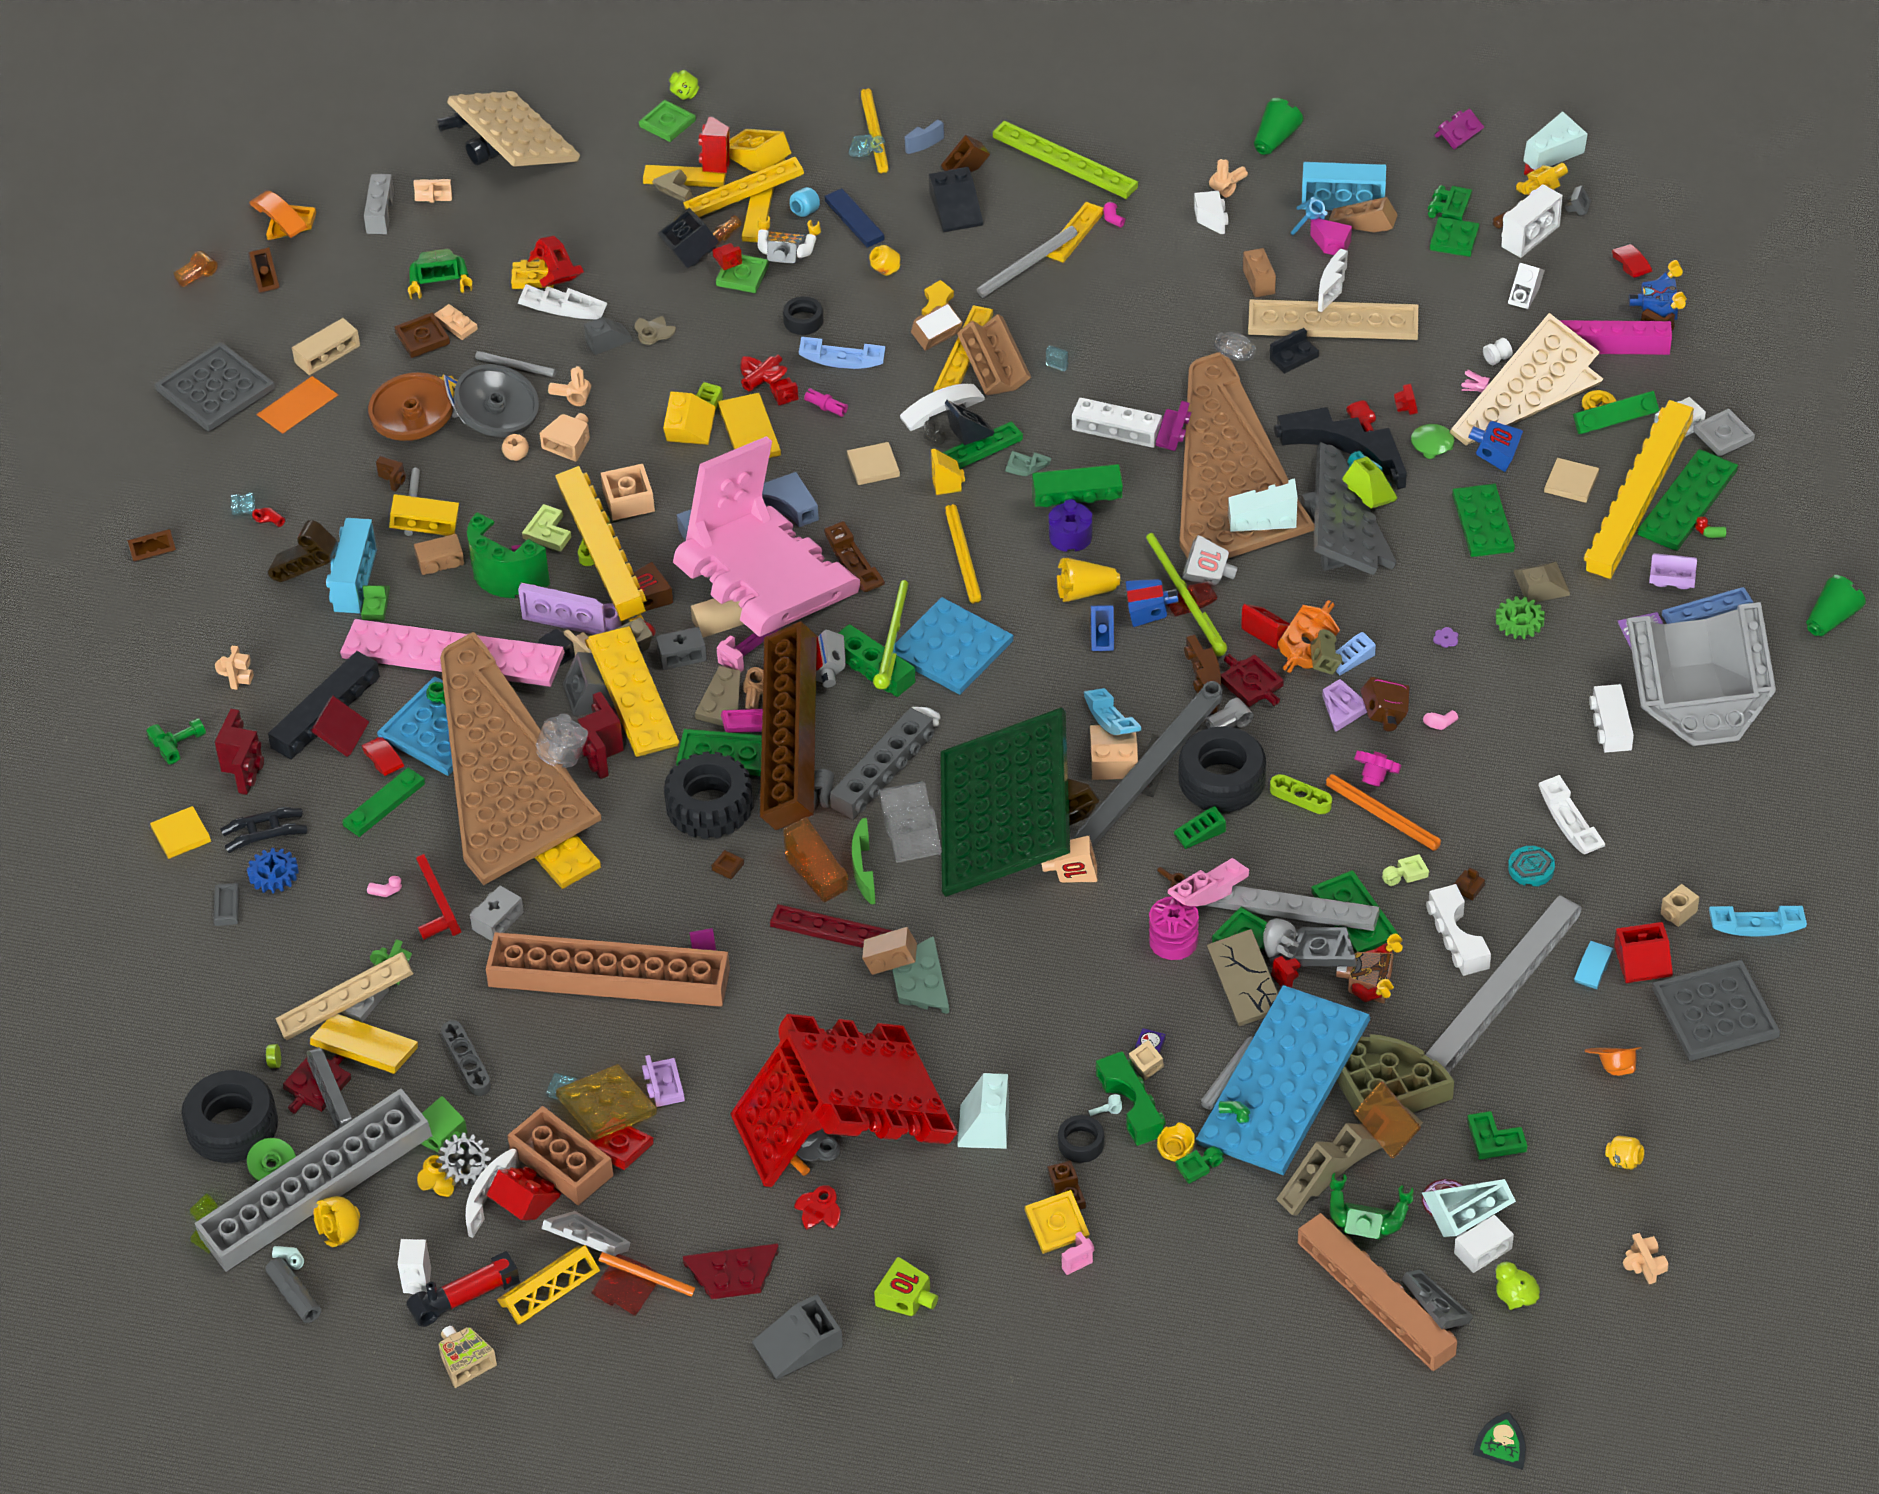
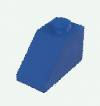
[1091,605,1114,651]

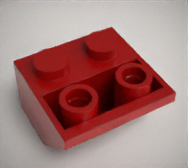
[699,117,730,173]
[1614,922,1673,983]
[486,1167,561,1220]

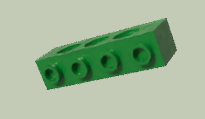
[838,624,916,697]

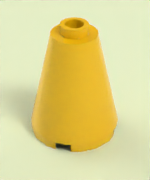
[1057,557,1120,602]

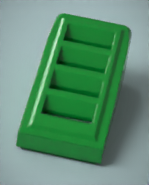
[1174,806,1226,849]

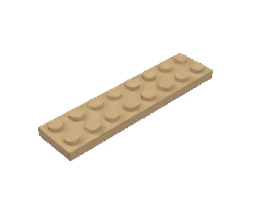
[1248,299,1418,340]

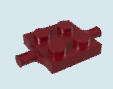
[1221,654,1284,707]
[283,1054,351,1114]

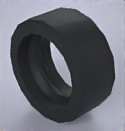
[783,296,823,335]
[1058,1115,1104,1163]

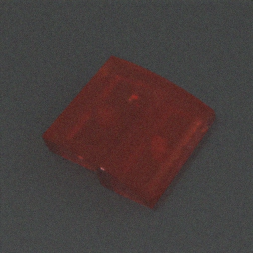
[591,1254,660,1316]

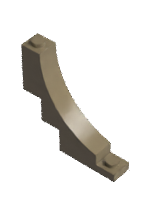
[1276,1105,1423,1215]

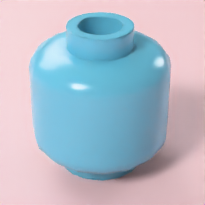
[790,187,820,217]

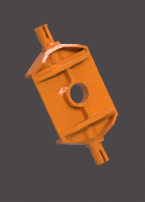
[1278,600,1340,673]

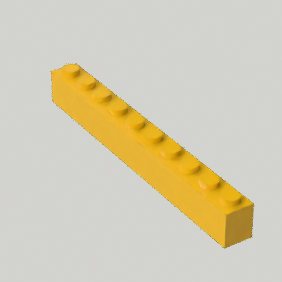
[1584,400,1694,579]
[555,466,646,621]

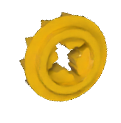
[1582,390,1616,410]

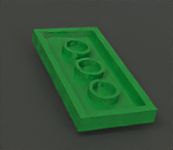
[1452,484,1515,557]
[676,729,762,776]
[1311,870,1399,954]

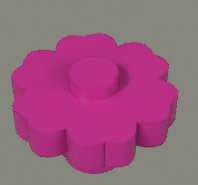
[1354,751,1402,787]

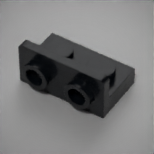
[1270,328,1319,374]

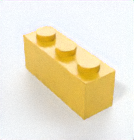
[389,494,459,536]

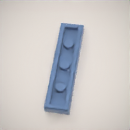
[1662,587,1753,624]

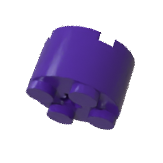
[1048,499,1093,552]

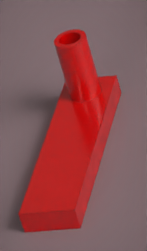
[416,854,462,940]

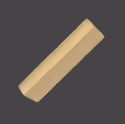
[691,598,744,638]

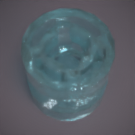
[231,492,255,515]

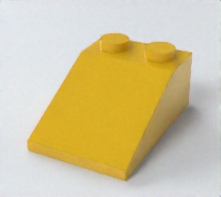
[730,129,791,172]

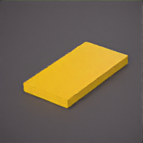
[718,393,781,458]
[310,1014,418,1074]

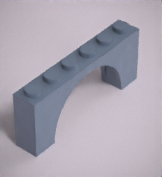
[677,472,819,541]

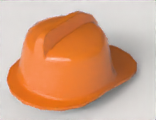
[1585,1047,1642,1076]

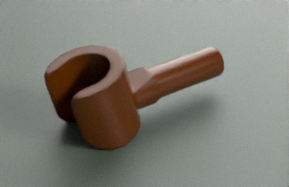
[1157,867,1185,887]

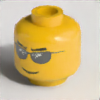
[1606,1135,1644,1170]

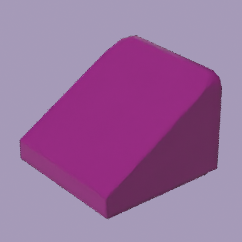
[689,928,716,951]

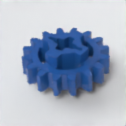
[247,848,299,894]

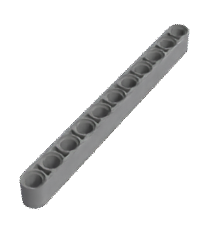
[1426,895,1582,1073]

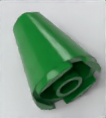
[1254,98,1304,155]
[1806,575,1866,636]

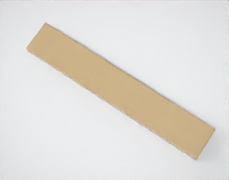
[276,952,413,1040]

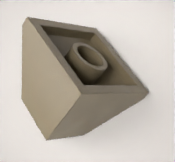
[1514,562,1570,602]

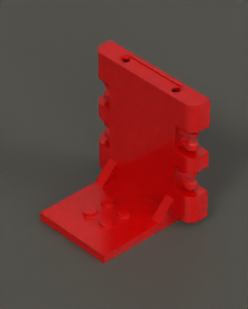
[730,1014,958,1187]

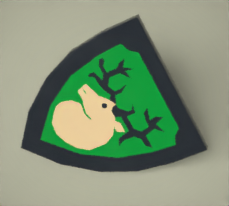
[1473,1411,1526,1470]

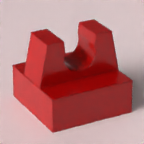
[1394,384,1418,415]
[1271,956,1301,988]

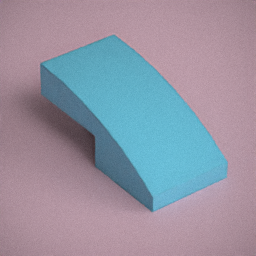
[1574,941,1614,989]

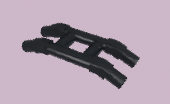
[220,807,308,853]

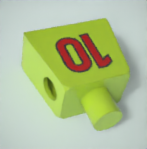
[874,1257,938,1316]

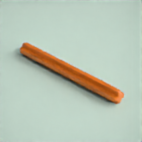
[1326,774,1441,851]

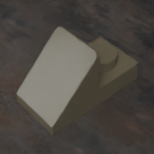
[652,169,694,202]

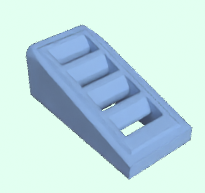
[1336,632,1376,675]

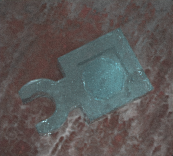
[849,134,886,157]

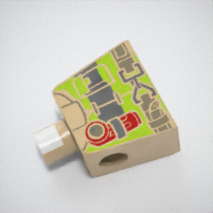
[438,1326,497,1388]

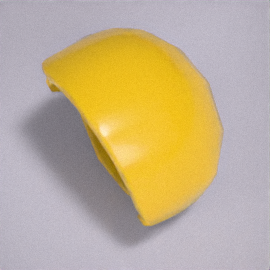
[1157,1122,1195,1162]

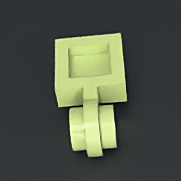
[1382,854,1429,886]

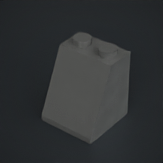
[563,652,615,716]

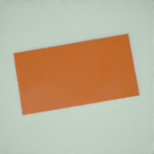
[256,376,338,434]

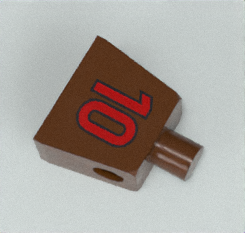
[631,562,673,611]

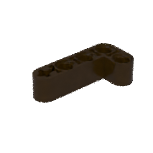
[268,520,338,582]

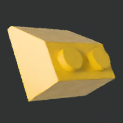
[663,392,716,445]

